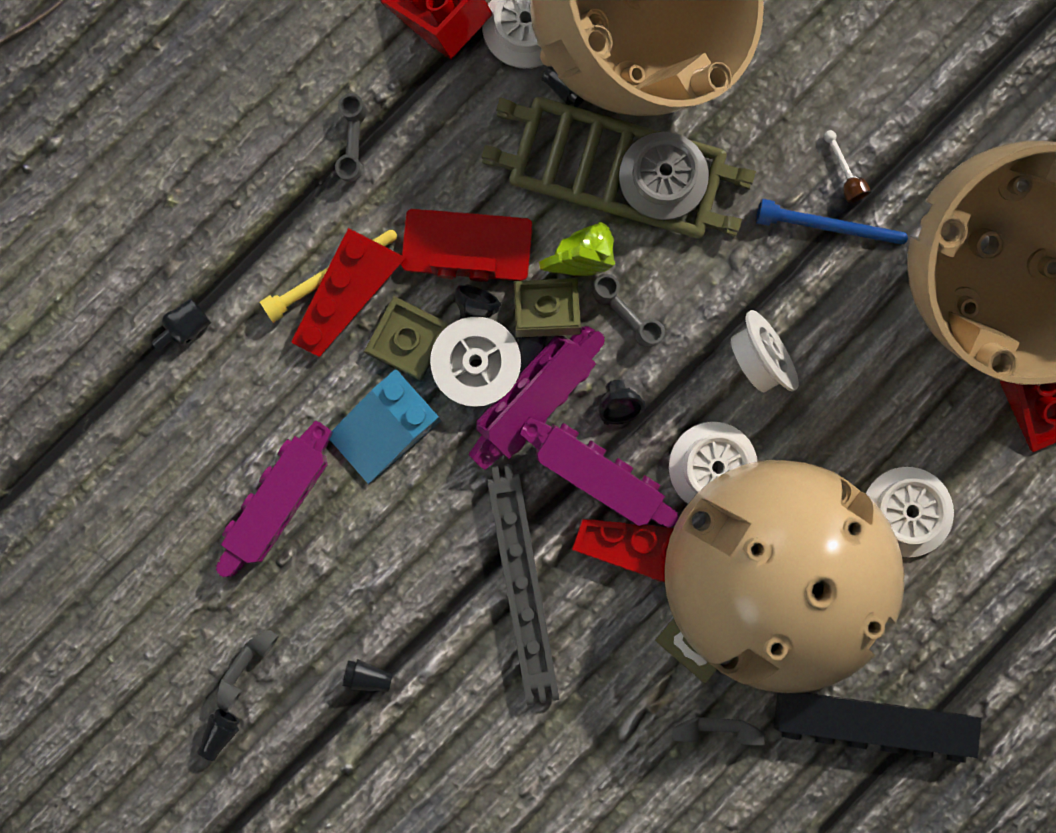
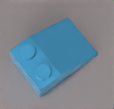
[329,369,441,484]

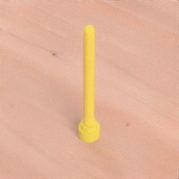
[260,230,397,323]

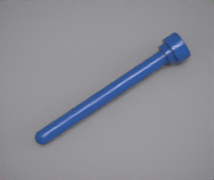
[756,198,908,245]

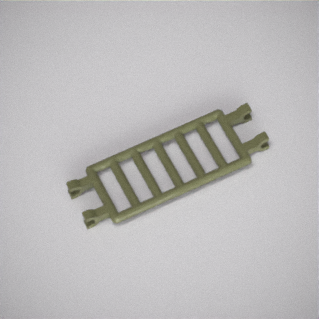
[482,97,756,239]

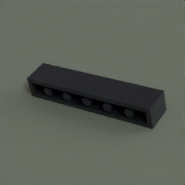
[773,692,982,763]

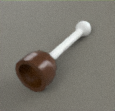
[824,130,871,203]

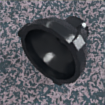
[455,284,502,320]
[599,380,647,425]

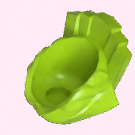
[539,222,615,276]

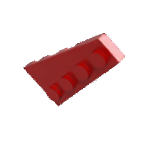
[291,228,406,357]
[572,519,674,583]

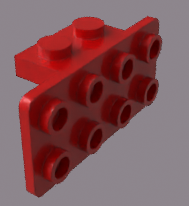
[401,209,532,282]

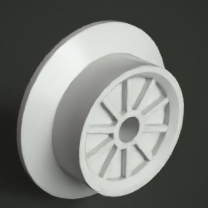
[482,0,544,69]
[731,310,799,392]
[430,317,521,407]
[669,422,758,504]
[866,467,954,557]

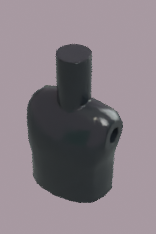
[151,298,211,352]

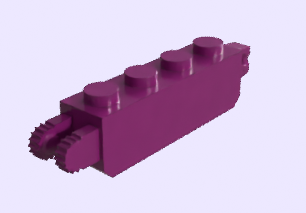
[468,326,605,470]
[519,417,679,528]
[215,420,333,578]

